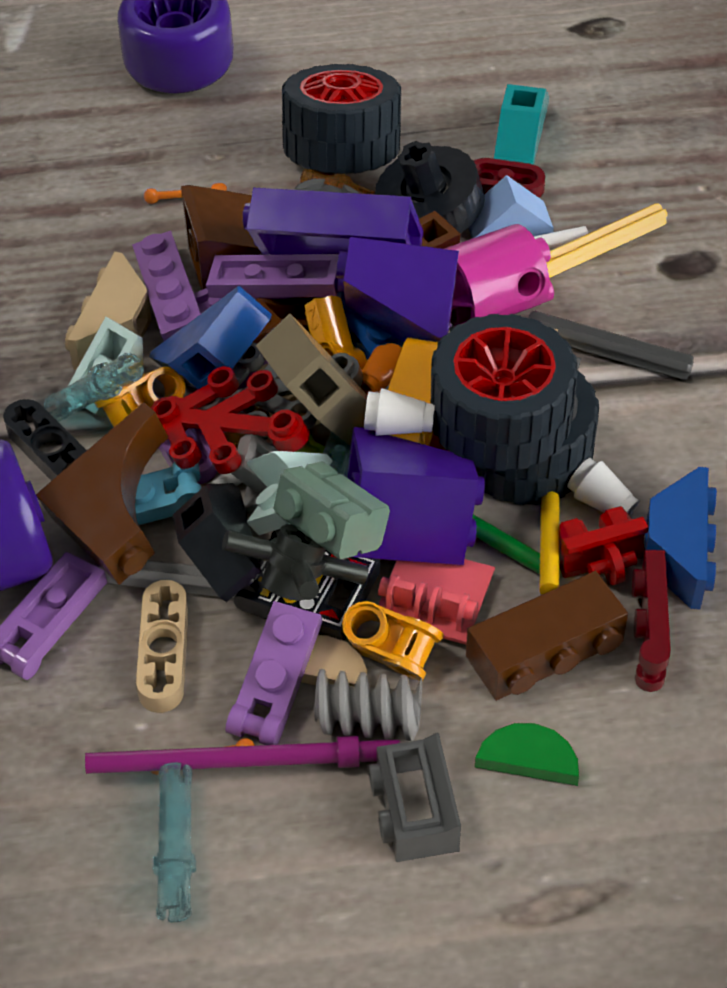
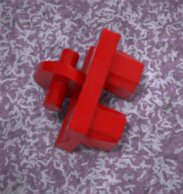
[559,506,649,586]

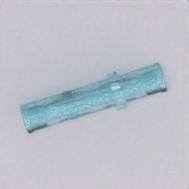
[44,353,144,421]
[152,762,196,923]

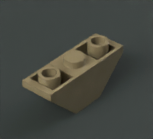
[256,313,368,446]

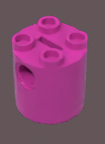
[445,224,554,326]

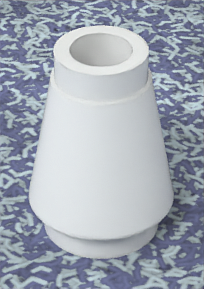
[364,388,435,436]
[567,458,639,516]

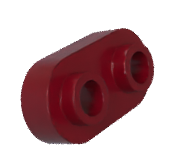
[473,158,546,198]

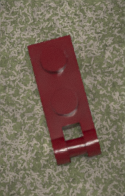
[632,550,671,692]

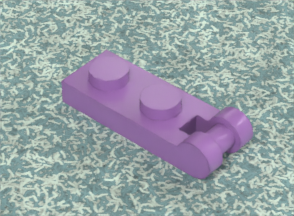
[0,552,107,680]
[225,601,323,745]

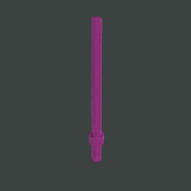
[85,736,400,774]

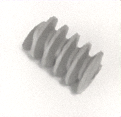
[314,669,422,741]

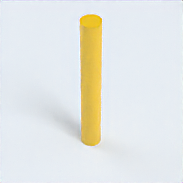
[539,491,560,595]

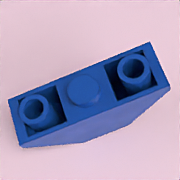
[149,286,272,390]
[644,467,717,609]

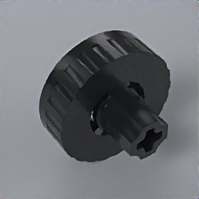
[375,140,485,234]

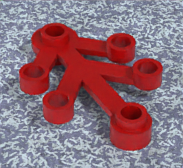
[150,366,309,474]

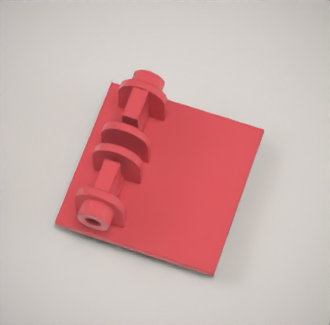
[378,559,495,645]

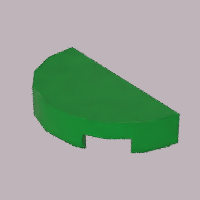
[474,723,579,786]

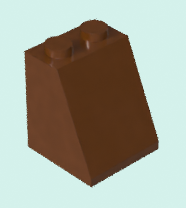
[181,185,262,290]

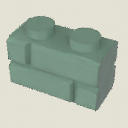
[273,461,390,560]

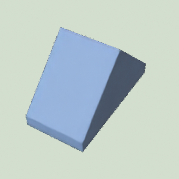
[469,175,553,239]

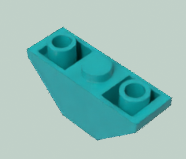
[494,84,549,165]

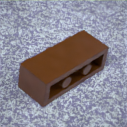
[466,571,628,701]

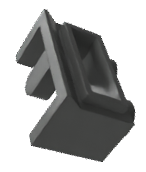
[368,733,461,862]

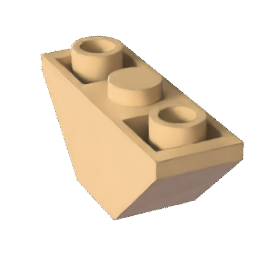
[65,251,152,370]

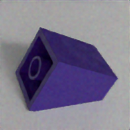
[336,237,459,342]
[346,427,485,565]

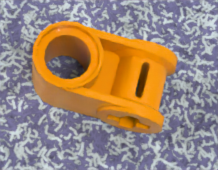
[94,367,185,427]
[342,601,444,681]

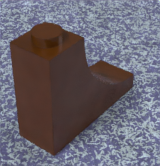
[36,402,169,585]

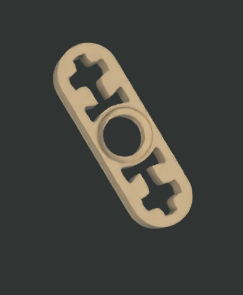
[136,580,188,713]

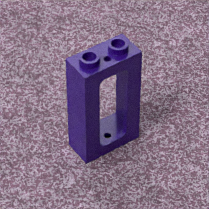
[243,187,423,255]

